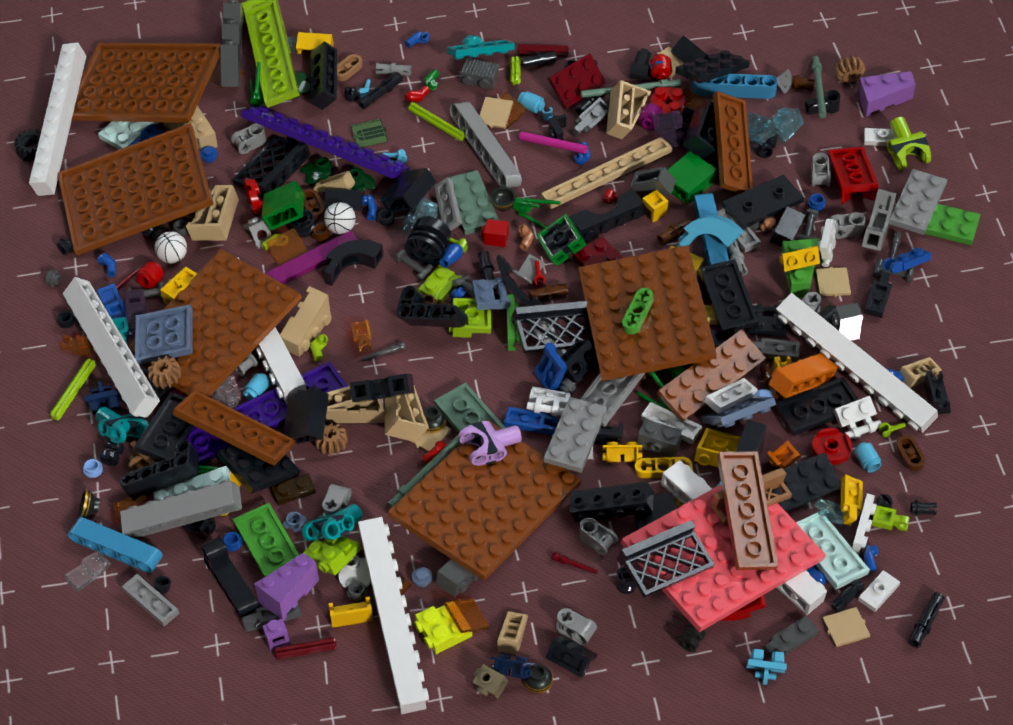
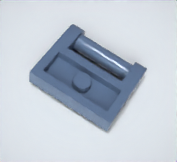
[472,277,511,310]

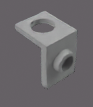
[242,217,272,247]
[513,254,545,284]

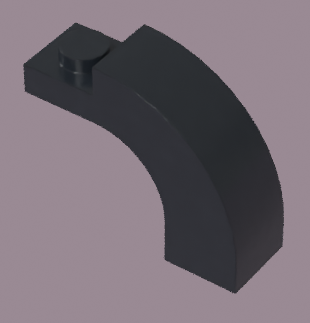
[323,240,384,286]

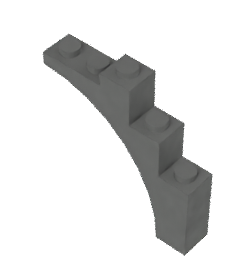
[220,0,245,87]

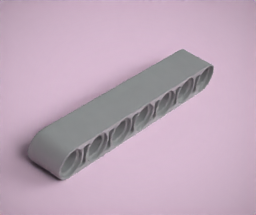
[450,102,522,188]

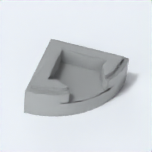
[777,69,792,94]

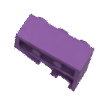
[858,71,916,117]
[255,553,319,621]

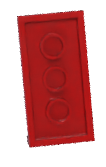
[828,146,878,204]

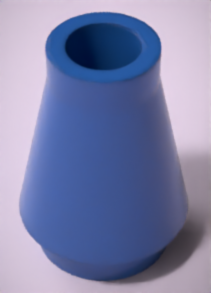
[439,243,463,268]

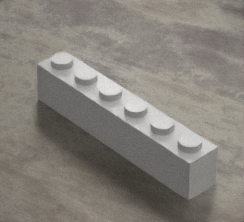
[120,480,242,539]

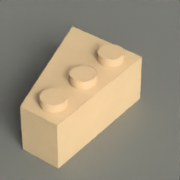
[606,80,651,139]
[163,105,218,151]
[186,185,239,241]
[280,286,332,357]
[325,379,385,423]
[385,386,429,441]

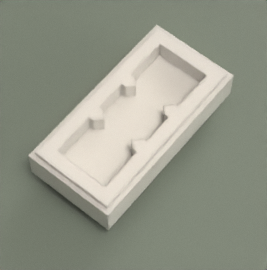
[864,128,895,146]
[858,570,900,612]

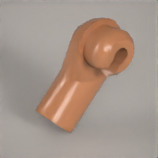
[759,216,776,232]
[518,224,534,251]

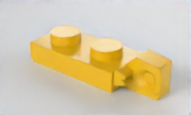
[841,474,863,526]

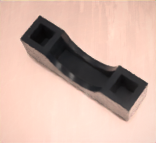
[570,189,644,241]

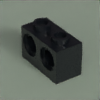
[560,340,598,383]

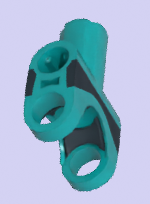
[95,407,149,444]
[302,504,362,541]

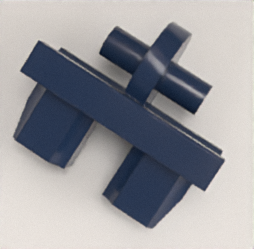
[84,381,122,415]

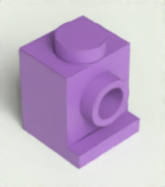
[263,619,290,652]

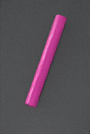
[519,131,588,154]

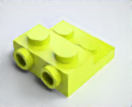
[414,601,472,655]

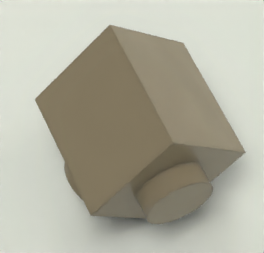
[473,664,508,699]

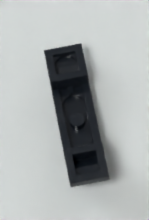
[496,255,545,306]

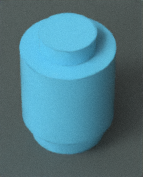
[518,91,545,114]
[243,373,271,400]
[854,442,882,473]

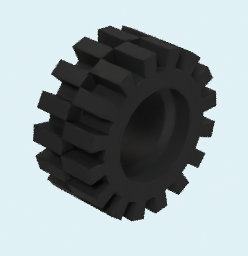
[14,129,41,162]

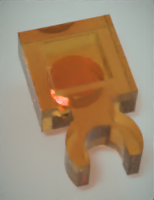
[350,320,373,352]
[60,335,94,357]
[112,495,148,523]

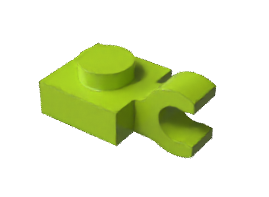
[872,505,909,531]

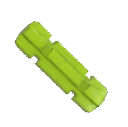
[510,56,521,86]

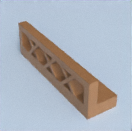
[711,468,792,524]

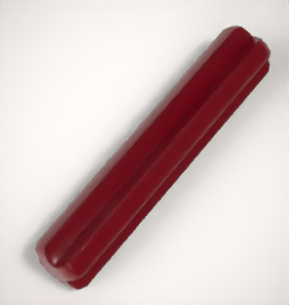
[518,44,569,56]
[275,637,337,660]

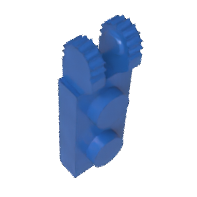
[881,248,931,274]
[504,407,560,436]

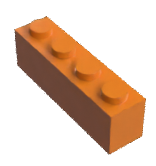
[769,353,838,398]

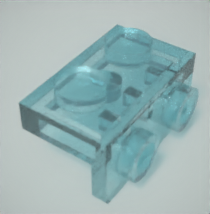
[762,107,804,143]
[747,113,776,144]
[403,197,439,231]

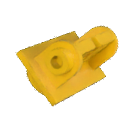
[779,245,820,272]
[602,442,642,463]

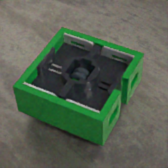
[536,213,587,266]

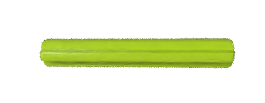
[408,102,465,141]
[50,358,96,421]

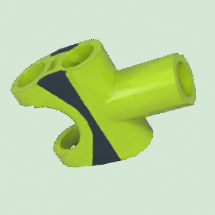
[887,117,931,170]

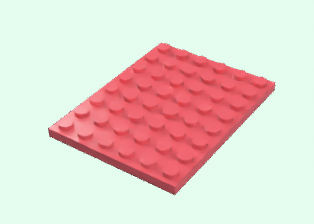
[621,484,826,632]

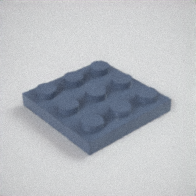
[135,304,193,365]
[700,396,776,428]

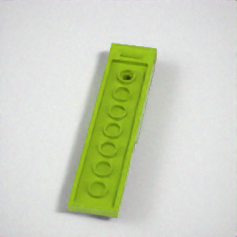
[242,0,300,108]

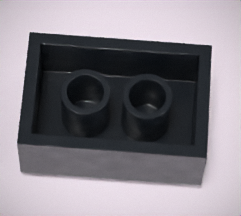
[682,99,718,164]

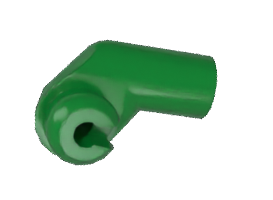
[424,69,440,91]

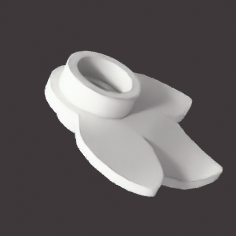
[338,555,371,588]

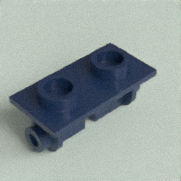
[489,654,536,679]

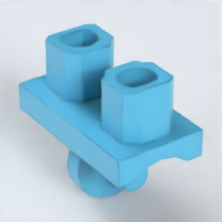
[746,649,787,685]

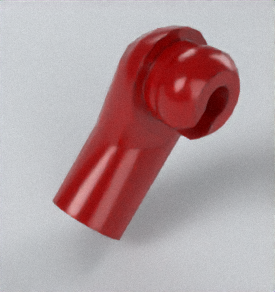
[405,85,430,102]
[422,441,447,464]

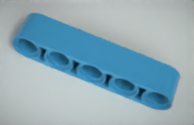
[691,74,778,99]
[68,517,163,573]

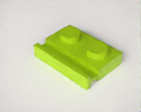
[418,265,462,304]

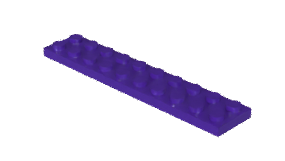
[241,106,410,179]
[187,361,348,465]

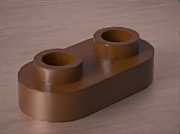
[303,189,325,220]
[896,435,925,471]

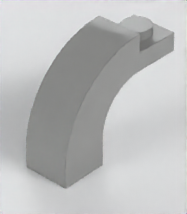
[862,189,897,251]

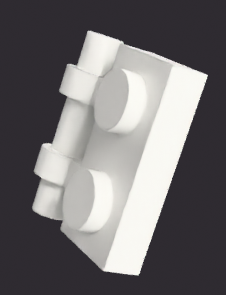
[818,219,836,267]
[527,386,570,417]
[833,396,882,439]

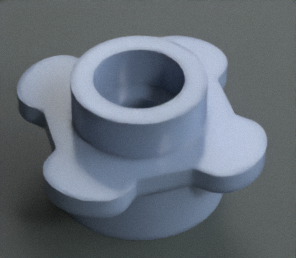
[283,512,307,533]

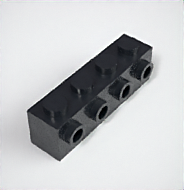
[569,481,653,523]

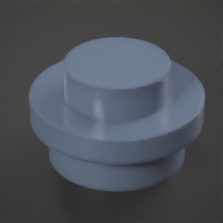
[412,567,433,587]

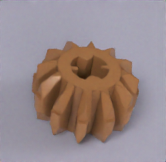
[835,56,865,84]
[148,356,181,389]
[315,422,348,456]

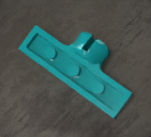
[447,34,515,59]

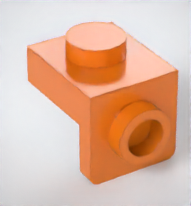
[767,440,802,469]

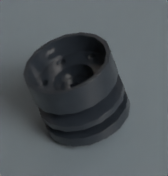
[405,216,451,265]

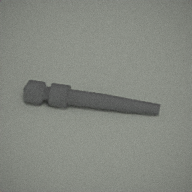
[890,231,901,259]
[362,342,406,361]

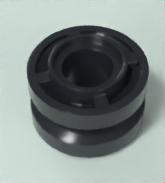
[289,209,315,237]

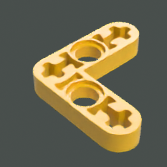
[634,457,693,507]

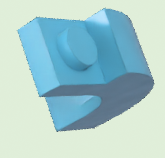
[677,215,744,247]

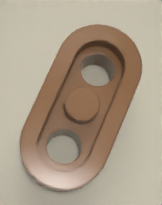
[337,54,363,81]

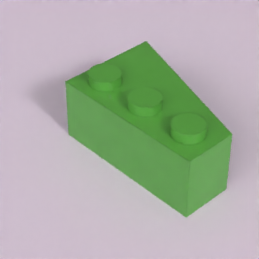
[781,238,820,298]

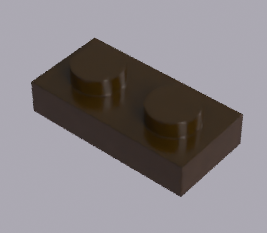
[271,473,316,506]

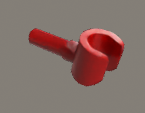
[603,189,618,203]
[534,260,545,288]

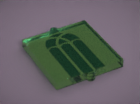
[351,119,388,148]

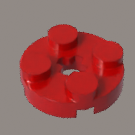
[650,87,685,118]
[244,178,263,215]
[812,428,852,465]

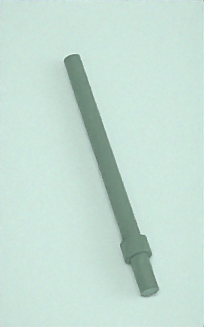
[811,56,826,118]
[580,79,681,98]
[387,423,472,508]

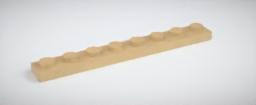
[541,137,672,209]

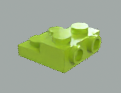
[449,298,491,338]
[303,536,362,576]

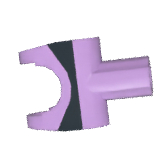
[458,421,522,466]

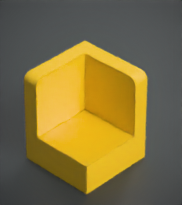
[642,190,668,222]

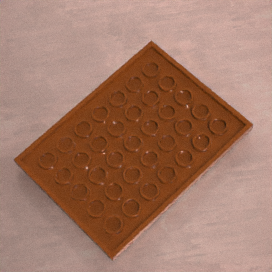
[72,43,222,123]
[58,123,214,256]
[578,245,717,381]
[128,249,302,397]
[388,419,581,581]

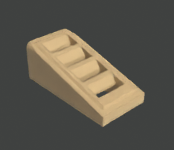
[314,171,355,192]
[900,357,942,388]
[498,611,528,655]

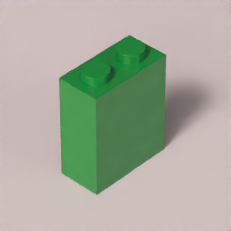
[668,151,717,205]
[262,180,305,231]

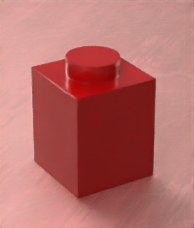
[481,219,509,247]

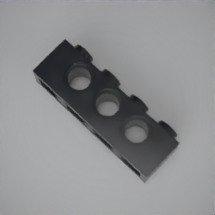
[310,41,337,110]

